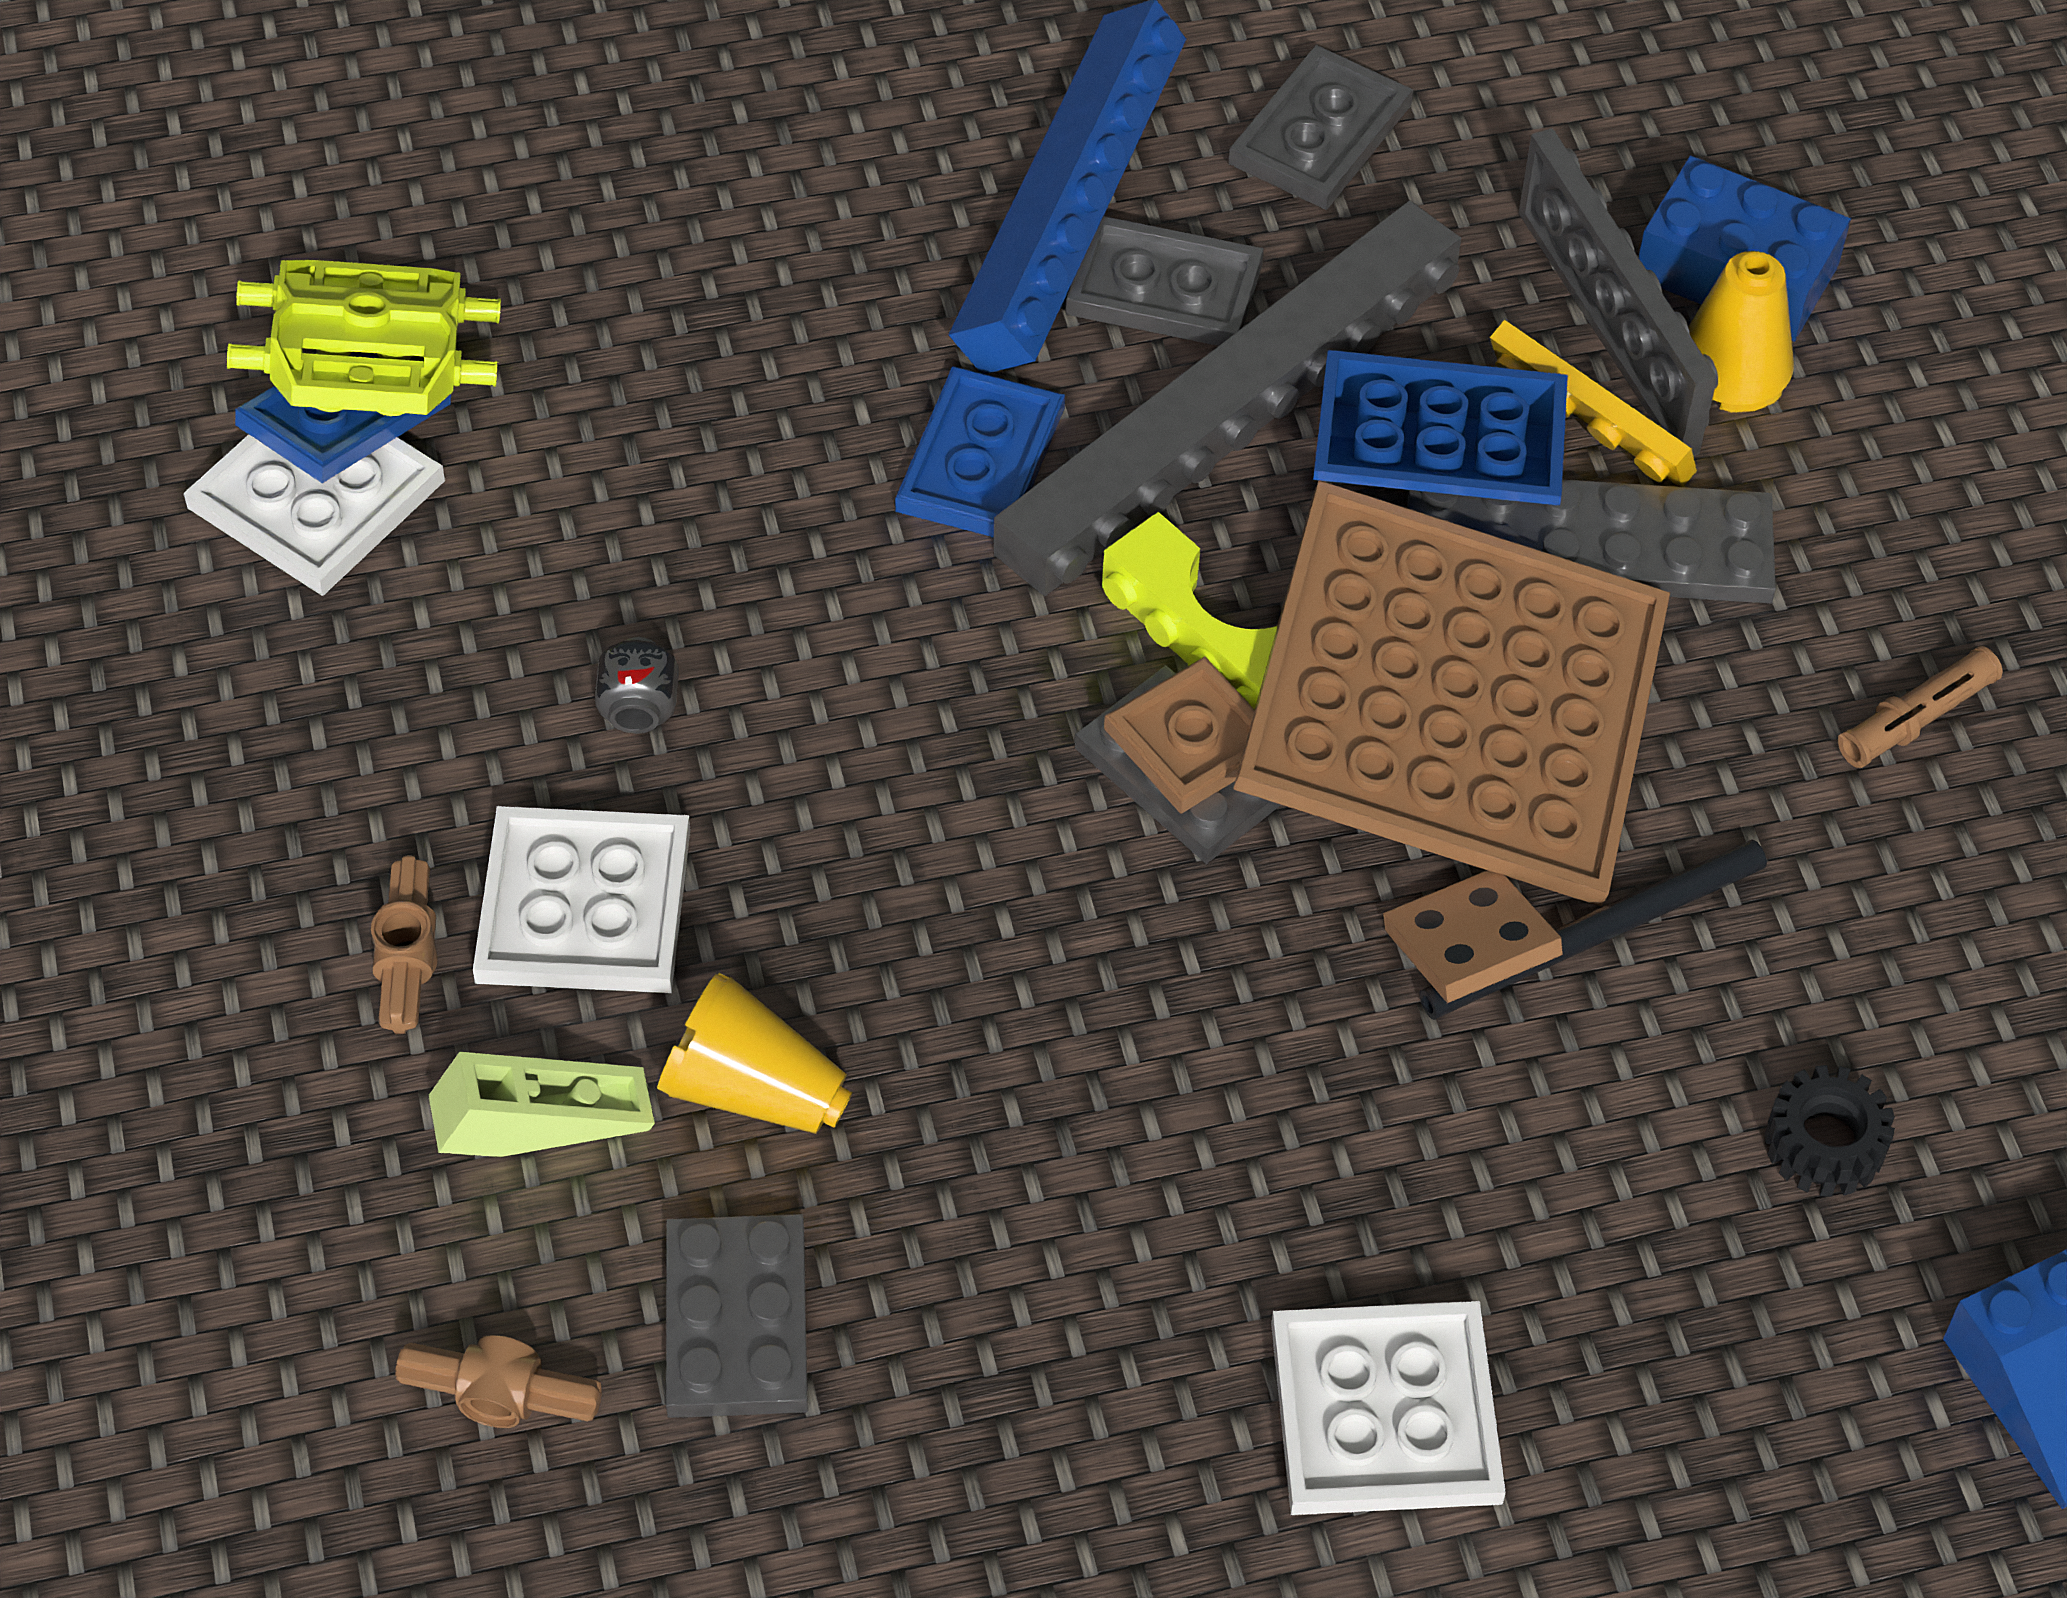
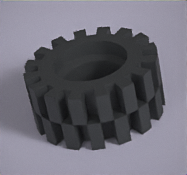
[1765,1065,1895,1197]

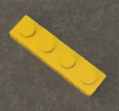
[1490,320,1697,487]

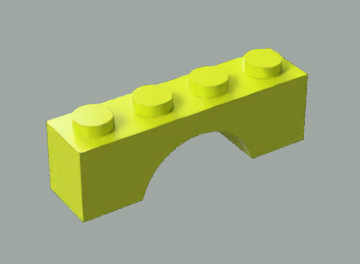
[1102,512,1277,710]

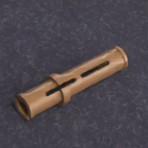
[1838,646,2003,768]

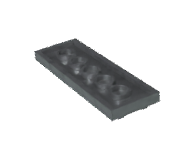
[1519,128,1718,456]
[1407,480,1776,604]

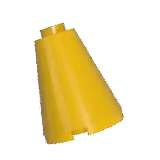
[1688,251,1794,412]
[657,973,853,1134]

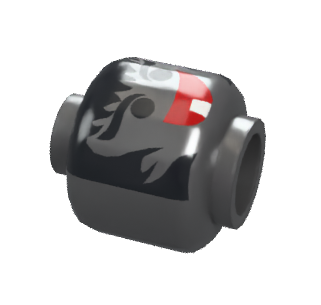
[595,637,679,734]

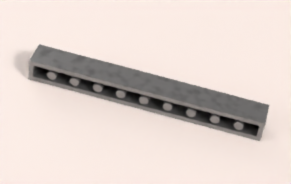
[994,200,1461,597]

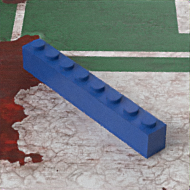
[948,0,1186,374]

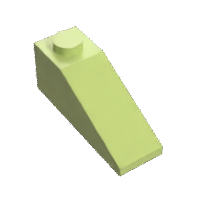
[429,1052,655,1157]

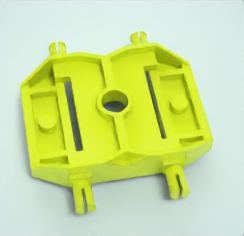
[227,260,501,416]

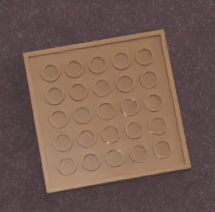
[1233,480,1670,906]

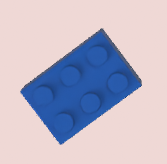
[1639,155,1851,342]

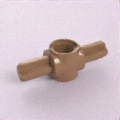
[371,855,438,1034]
[396,1336,602,1428]

